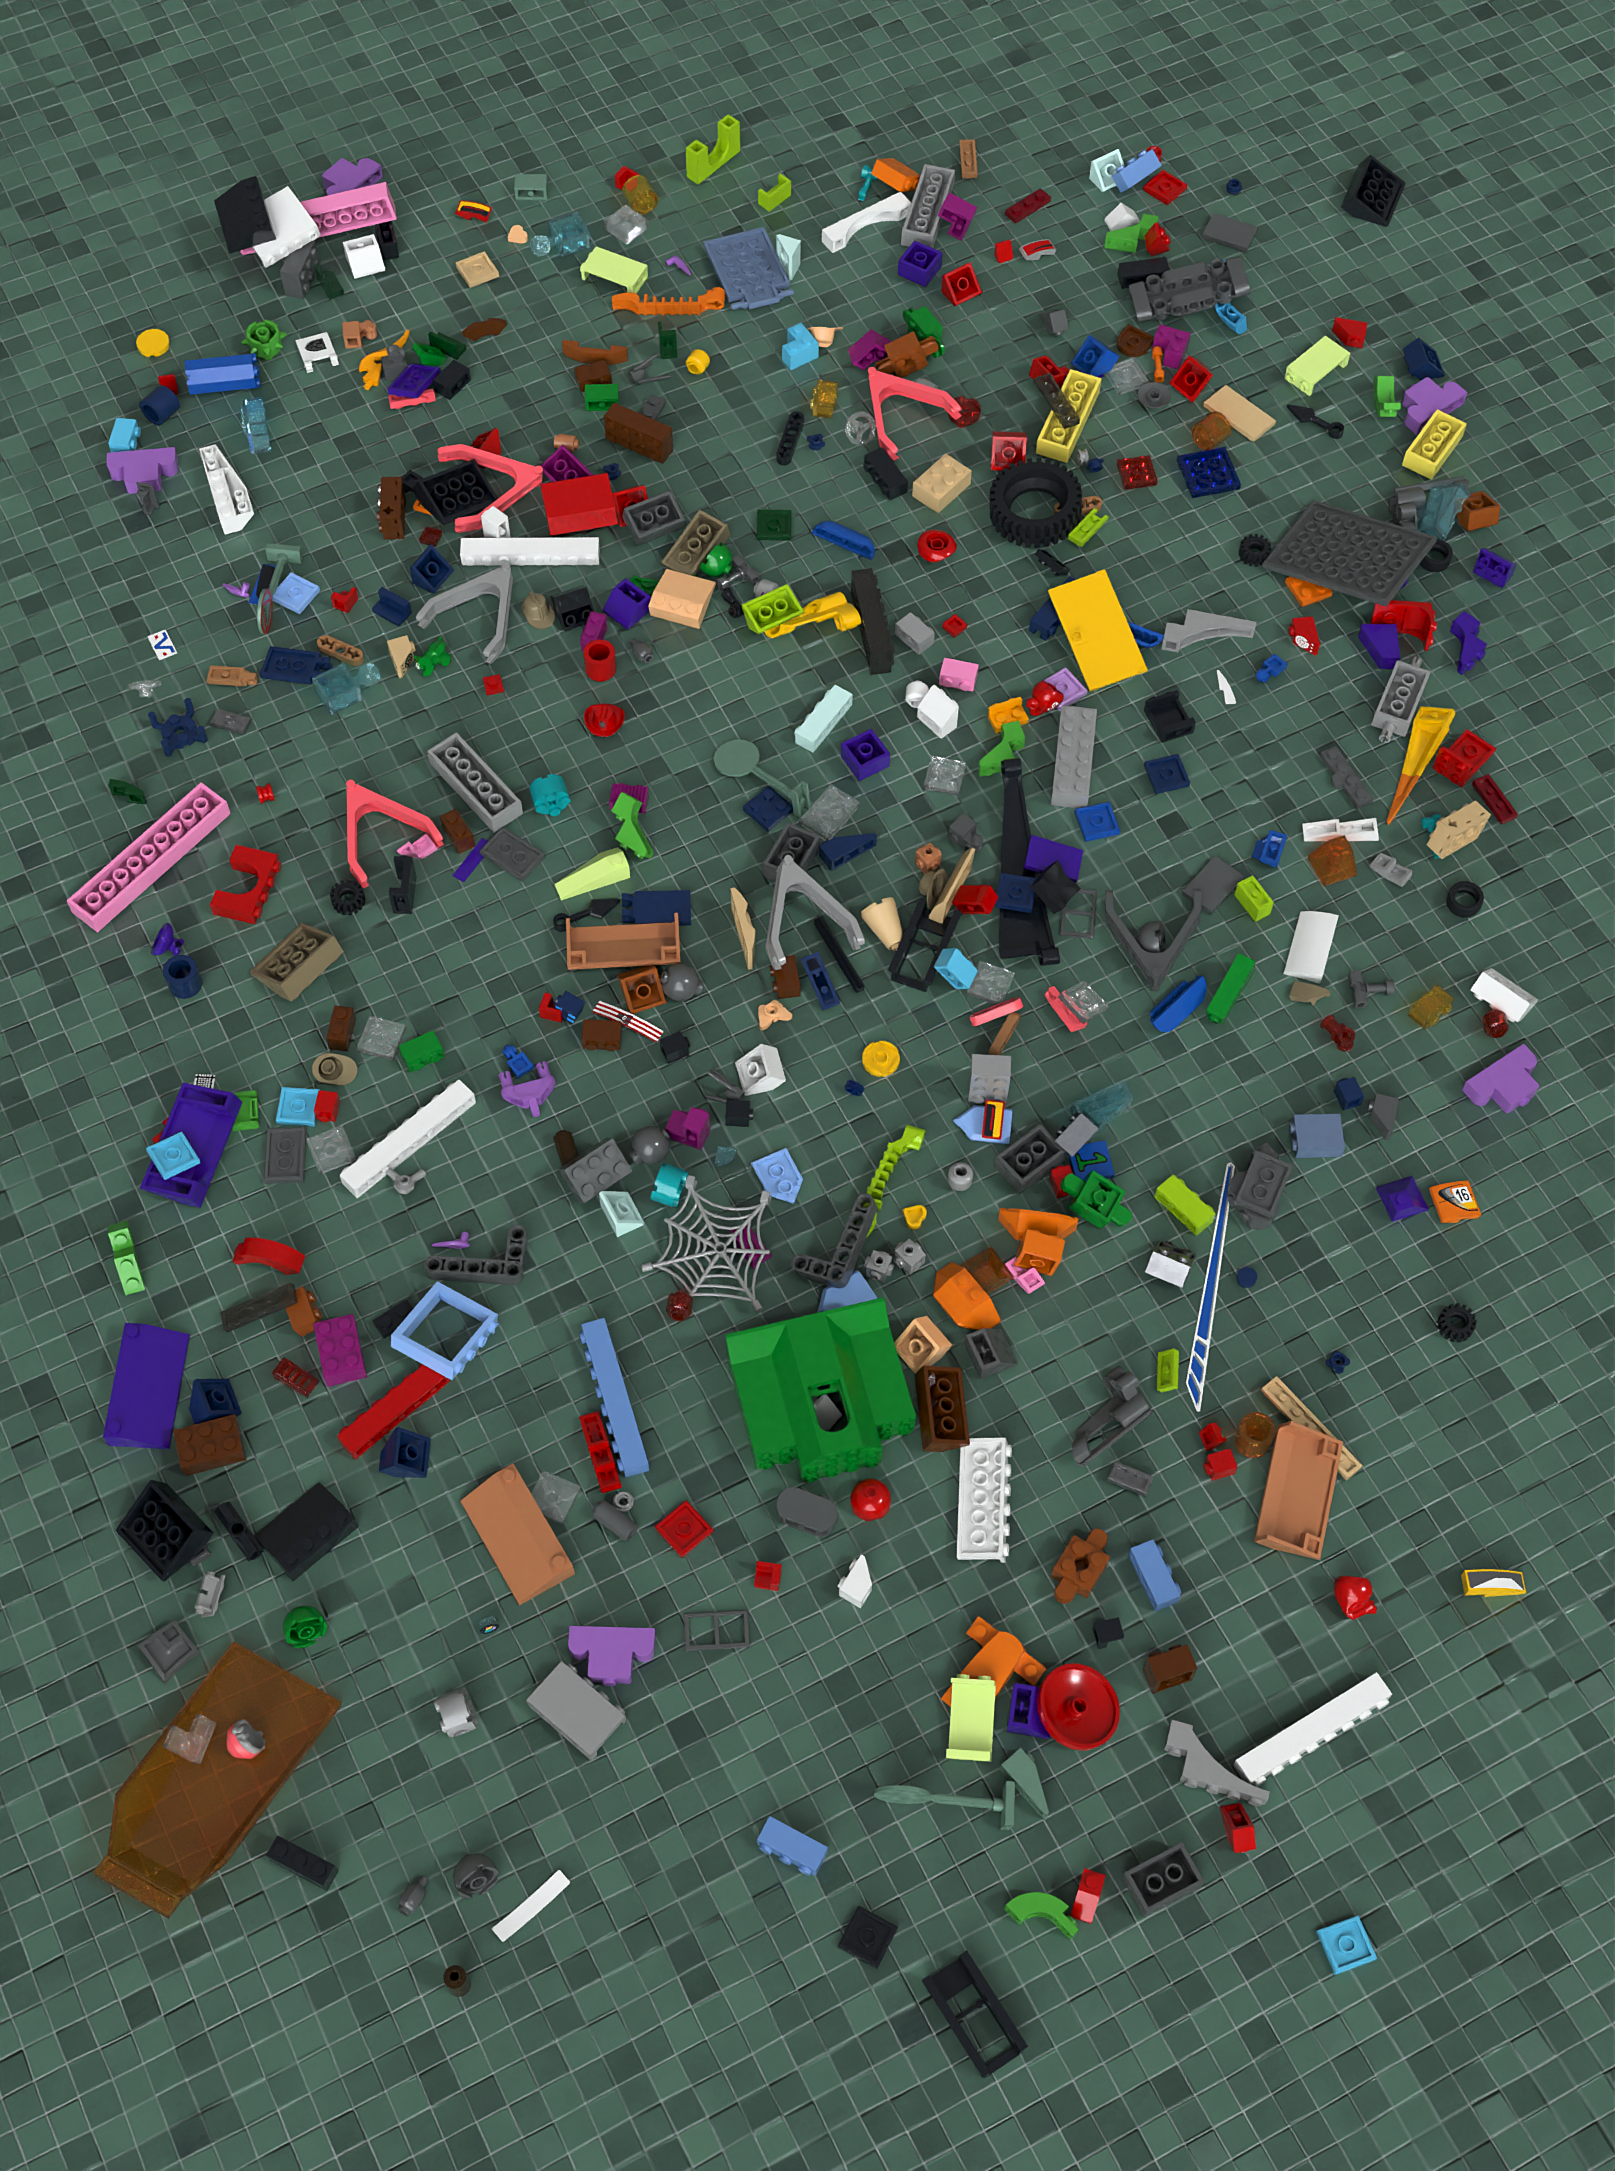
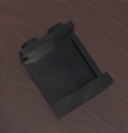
[1144,690,1196,743]
[389,855,417,914]

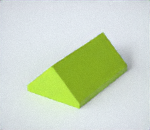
[742,584,804,634]

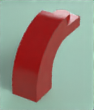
[232,1237,305,1275]

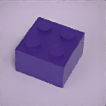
[898,240,942,287]
[840,729,890,781]

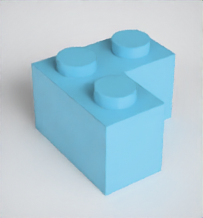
[782,323,819,370]

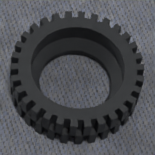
[990,458,1082,548]

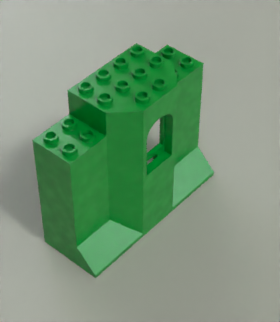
[725,1297,916,1483]

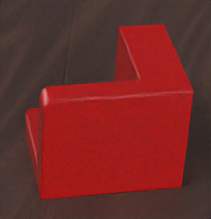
[615,166,640,194]
[331,587,358,613]
[539,993,563,1023]
[754,1561,782,1591]

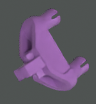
[499,1061,556,1118]

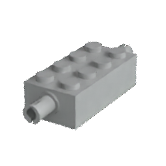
[1371,656,1431,743]

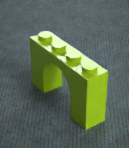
[686,114,740,185]

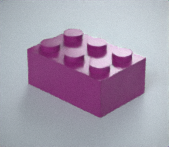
[313,1314,367,1387]

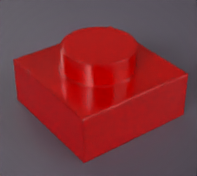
[942,614,967,638]
[483,674,504,696]

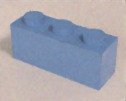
[1111,149,1162,193]
[1128,1540,1181,1611]
[757,1816,828,1876]

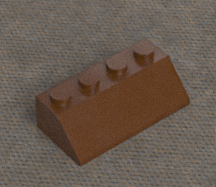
[915,1366,970,1452]

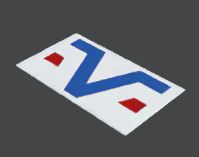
[147,630,177,660]

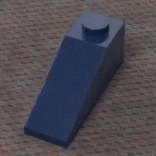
[819,833,877,871]
[801,952,840,1011]

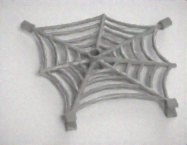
[642,1175,772,1313]

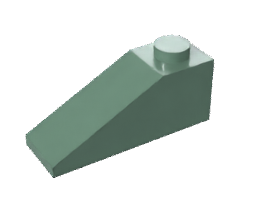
[1000,1748,1049,1820]

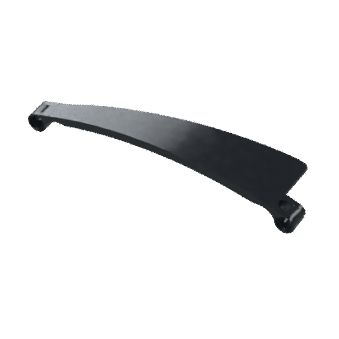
[999,758,1060,966]

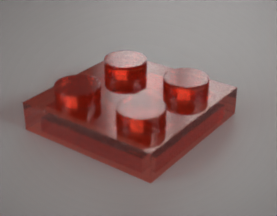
[1117,455,1158,490]

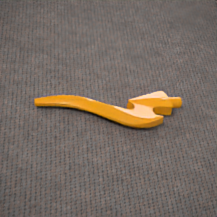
[359,329,410,390]

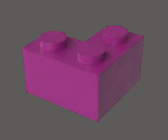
[938,192,978,241]
[1152,324,1191,370]
[848,329,892,370]
[665,1107,710,1150]

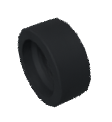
[1420,539,1453,572]
[1446,881,1484,918]

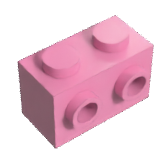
[939,658,979,692]

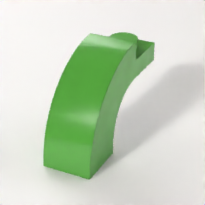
[1004,1892,1079,1940]

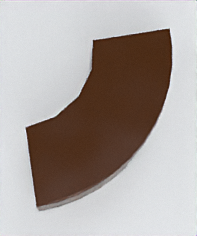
[462,318,508,342]

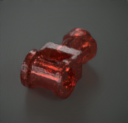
[1320,1015,1356,1052]

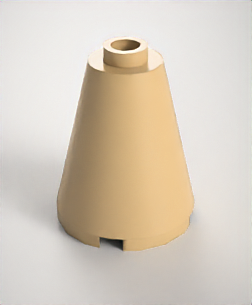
[861,897,903,951]

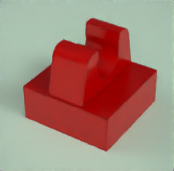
[1199,1423,1227,1451]

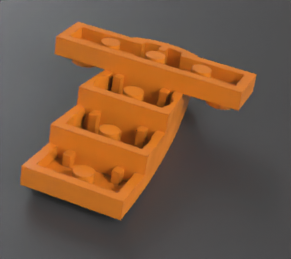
[941,1616,1048,1707]

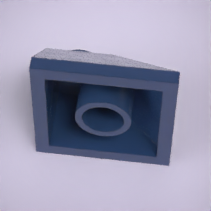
[189,1379,242,1424]
[379,1427,431,1478]

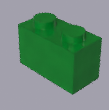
[585,384,619,411]
[398,1030,444,1072]

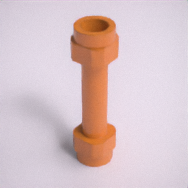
[1152,346,1164,383]

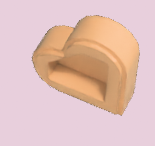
[508,225,528,243]

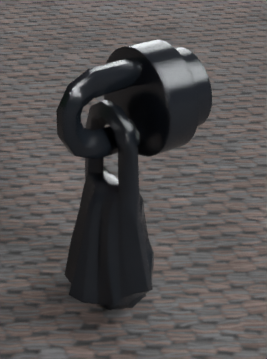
[721,588,744,618]

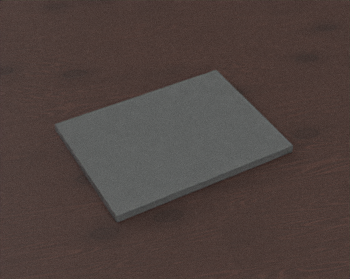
[1263,500,1436,607]

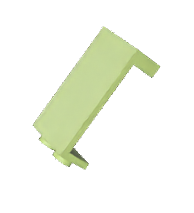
[580,246,648,294]
[1285,336,1350,396]
[946,1674,996,1762]

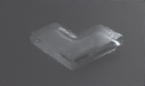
[163,1714,217,1764]

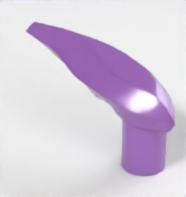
[665,255,691,276]
[222,582,250,597]
[432,1232,470,1249]

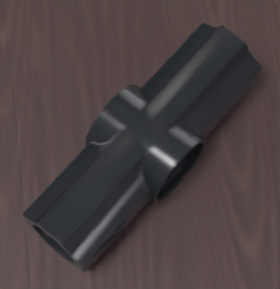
[214,1501,264,1561]

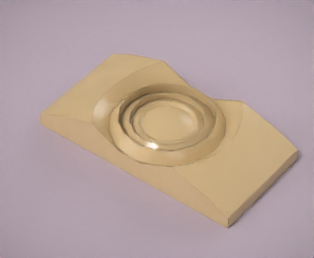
[730,887,756,970]

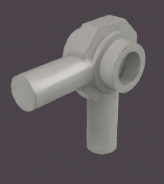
[386,1168,426,1194]

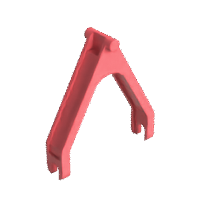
[868,367,962,461]
[437,444,543,533]
[346,780,444,889]

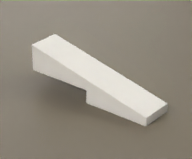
[1302,818,1379,841]

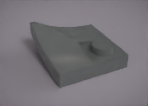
[138,1620,199,1684]

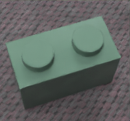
[514,174,548,200]

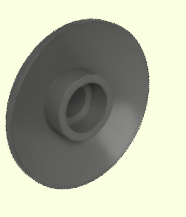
[1138,382,1171,409]

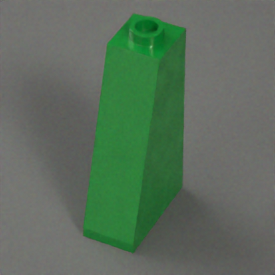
[1206,953,1255,1024]

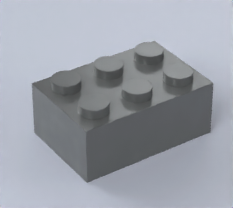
[280,240,320,299]
[622,490,685,546]
[763,823,820,881]
[995,1124,1066,1194]
[558,1138,632,1203]
[1122,1842,1205,1919]

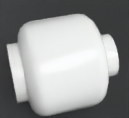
[905,681,929,708]

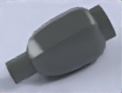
[630,639,654,664]
[397,1876,429,1917]

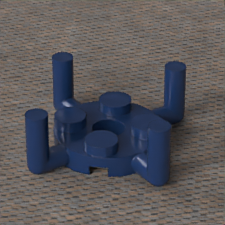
[148,698,208,757]

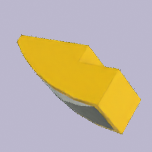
[1461,1569,1526,1597]

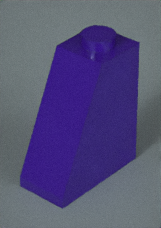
[1358,624,1400,669]

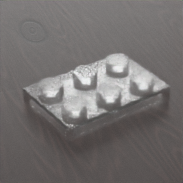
[799,784,860,841]

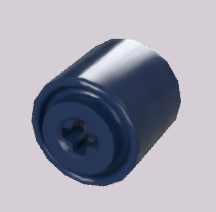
[139,385,180,426]
[163,955,202,999]

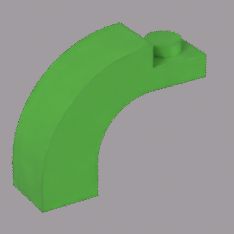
[1374,376,1401,417]

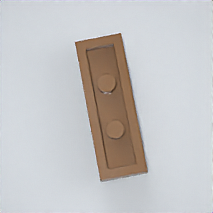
[959,140,978,178]

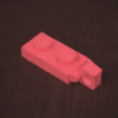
[388,389,436,409]
[1044,986,1087,1032]

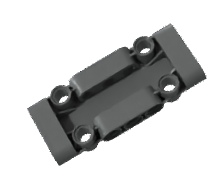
[1128,256,1250,323]

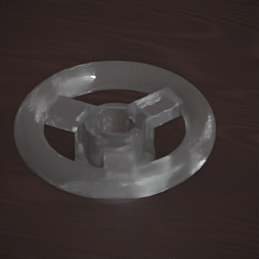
[845,411,876,445]
[127,680,163,697]

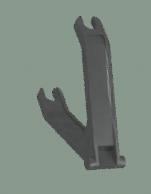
[1105,889,1202,992]

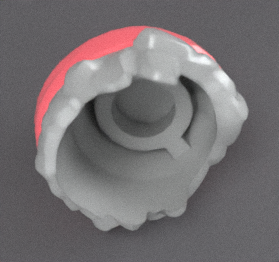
[226,1719,266,1759]

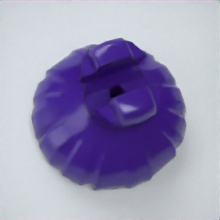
[151,923,184,956]

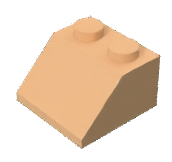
[894,1316,952,1374]

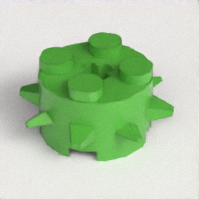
[241,320,287,360]

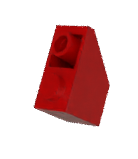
[1144,222,1171,256]

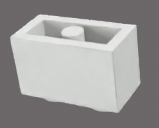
[481,506,511,538]

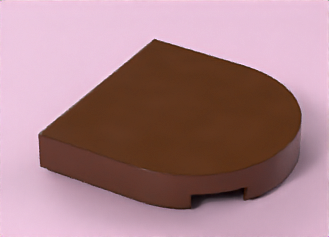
[1117,324,1154,357]

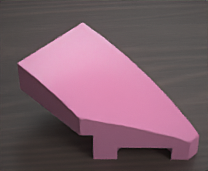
[397,834,438,859]

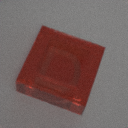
[419,526,442,547]

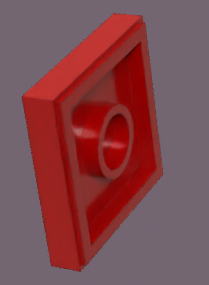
[1143,170,1187,206]
[655,1500,714,1558]

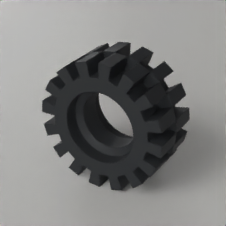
[1239,534,1271,567]
[330,880,365,915]
[1437,1303,1477,1343]

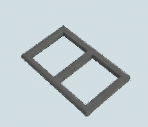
[1060,889,1097,939]
[683,1610,750,1651]

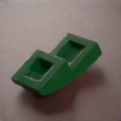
[108,779,147,804]

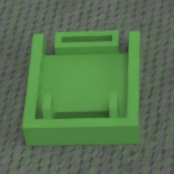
[231,1090,259,1132]

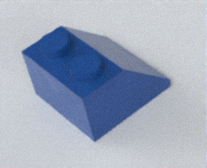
[1071,335,1120,377]

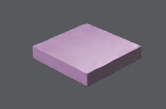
[1044,667,1087,711]

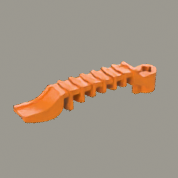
[612,287,725,316]

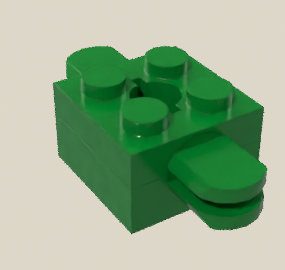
[903,306,945,358]
[1060,1170,1132,1229]

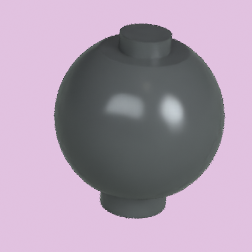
[660,963,703,1001]
[628,1126,670,1165]

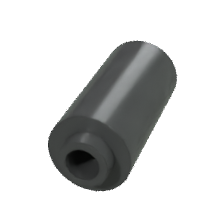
[592,1501,639,1542]

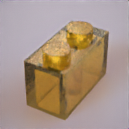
[810,380,838,419]
[1408,985,1454,1030]

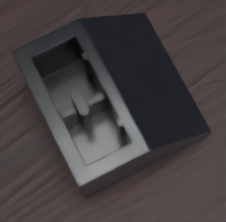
[550,585,594,631]

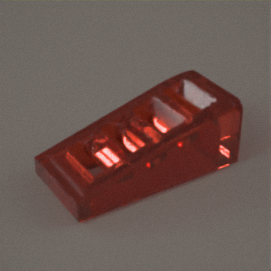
[272,1357,319,1398]

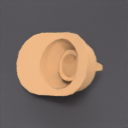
[807,327,844,347]

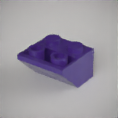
[1473,548,1517,588]
[603,578,651,630]
[1006,1683,1050,1739]

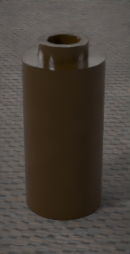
[553,1130,579,1166]
[443,1965,471,1997]

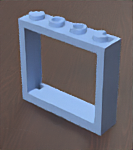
[391,1281,499,1380]

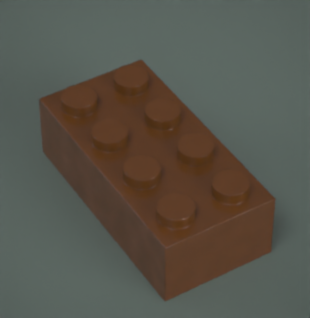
[604,402,673,464]

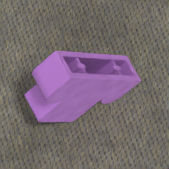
[322,158,383,196]
[1402,377,1467,435]
[107,447,178,494]
[1462,1044,1539,1113]
[568,1626,656,1687]

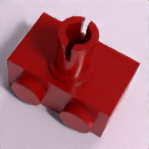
[1029,355,1069,394]

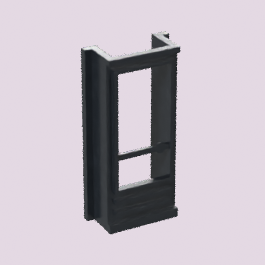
[888,898,962,992]
[922,1950,1028,2078]

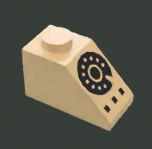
[387,635,416,678]

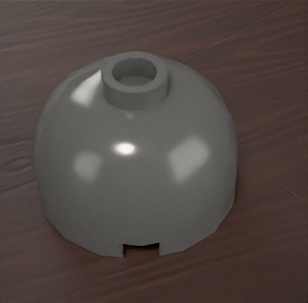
[1135,921,1166,953]
[453,1853,499,1899]

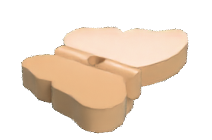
[758,1000,792,1030]

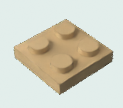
[455,251,499,288]

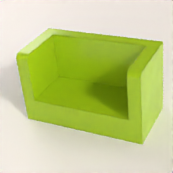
[758,173,791,212]
[1234,875,1274,922]

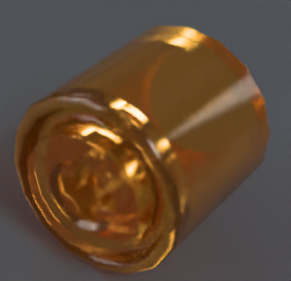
[1191,411,1232,451]
[1235,1412,1276,1458]

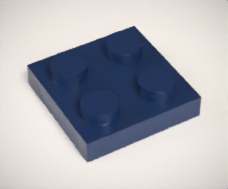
[1144,754,1190,794]
[743,786,793,832]
[995,873,1036,913]

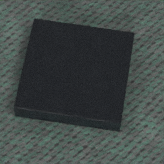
[838,1906,898,1969]

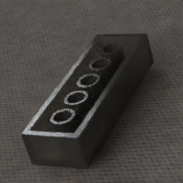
[851,568,895,675]

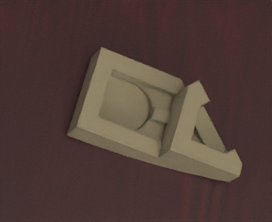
[1289,981,1330,1006]

